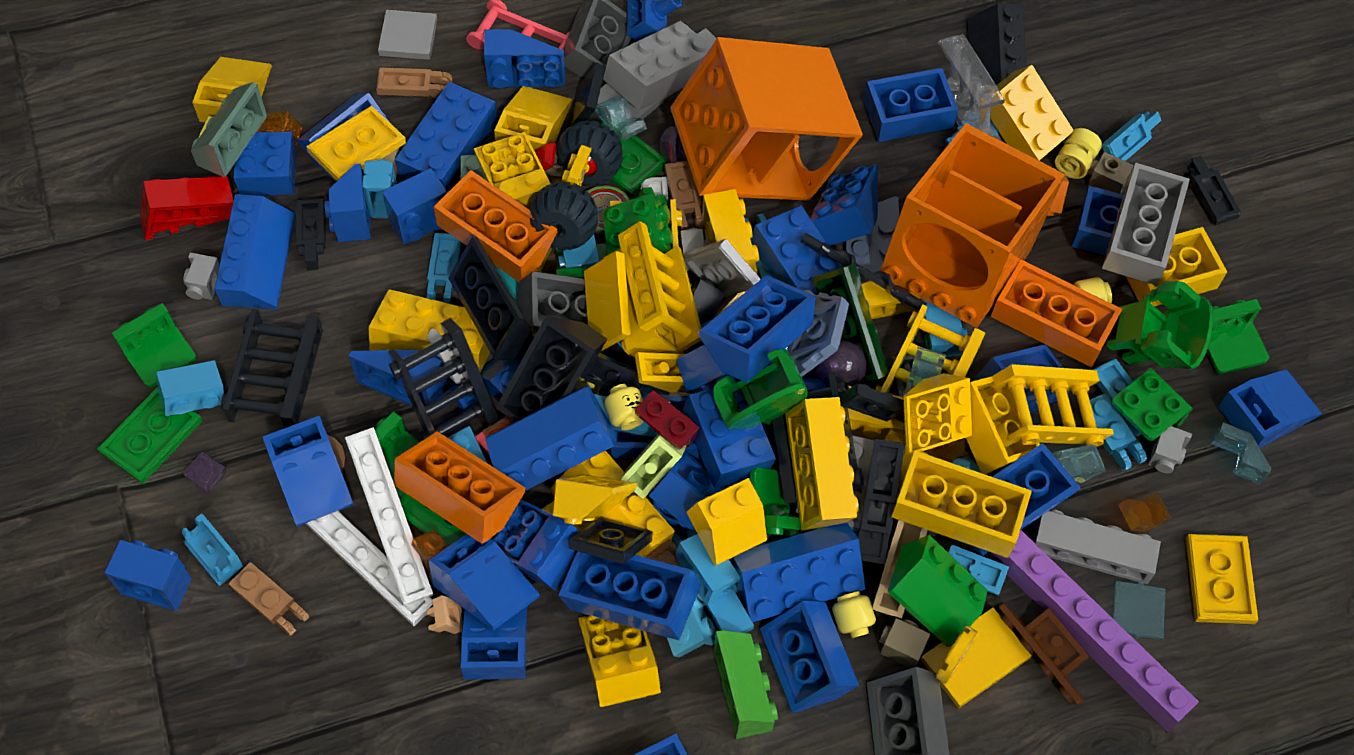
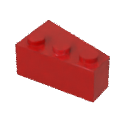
[140,176,234,240]

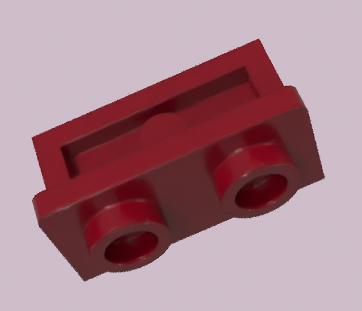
[635,390,699,450]

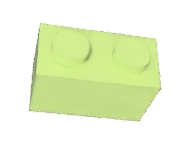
[620,433,687,499]

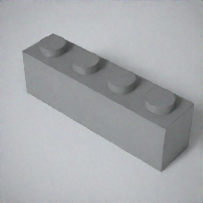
[1033,510,1161,584]

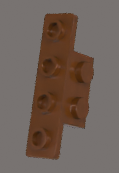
[999,602,1090,704]

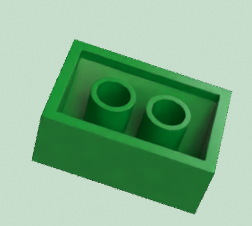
[887,535,988,647]

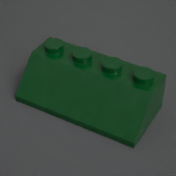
[812,264,889,385]

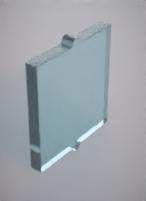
[1113,581,1166,640]

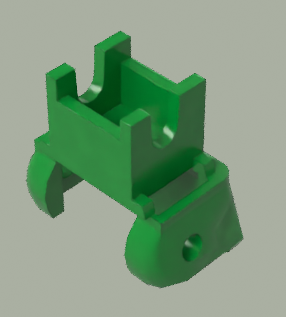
[1107,281,1213,369]
[714,348,808,430]

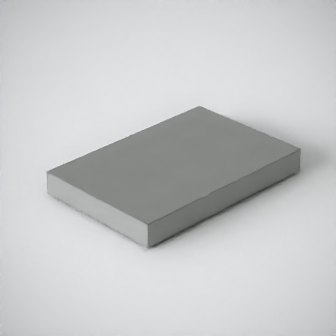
[683,239,761,297]

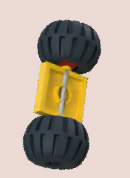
[529,120,623,251]

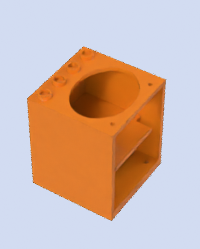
[670,37,863,200]
[880,123,1066,328]

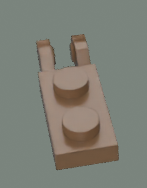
[376,67,452,99]
[664,161,704,232]
[228,562,309,636]

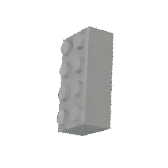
[603,21,711,110]
[1102,163,1190,285]

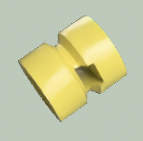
[1055,128,1102,179]

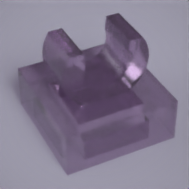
[183,451,227,493]

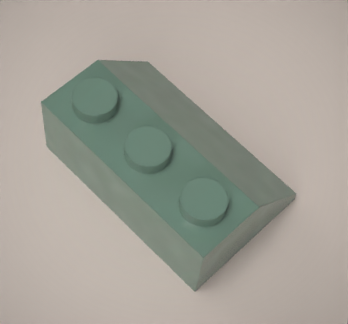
[191,82,267,177]

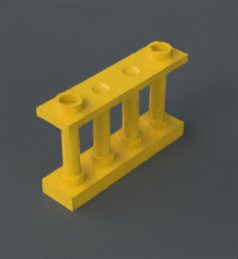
[618,221,701,352]
[875,305,985,396]
[993,364,1114,448]

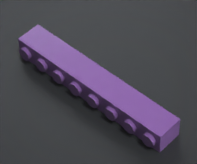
[989,530,1199,732]

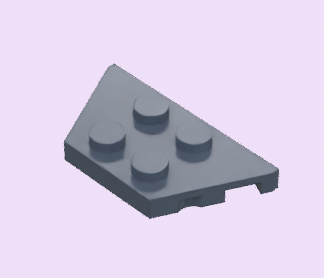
[845,196,899,273]
[788,290,849,377]

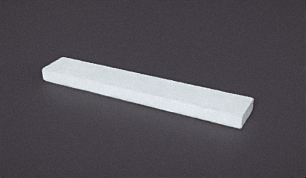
[345,427,433,606]
[305,511,433,626]

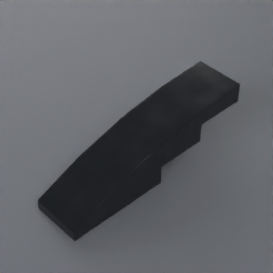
[858,439,905,565]

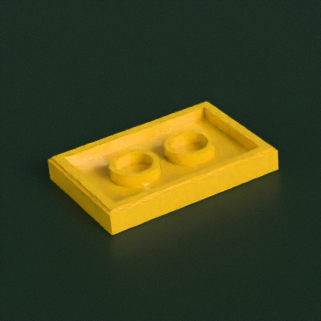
[306,106,406,181]
[584,252,631,351]
[1186,534,1258,624]
[920,608,1032,709]

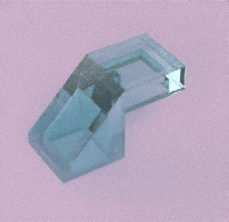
[595,96,647,140]
[903,347,946,396]
[1211,422,1271,485]
[1052,444,1106,483]

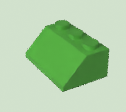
[714,630,778,739]

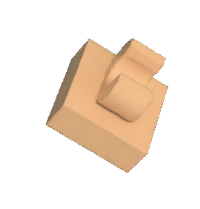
[426,595,463,634]

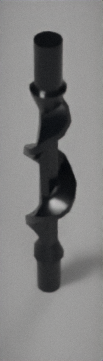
[800,232,927,311]

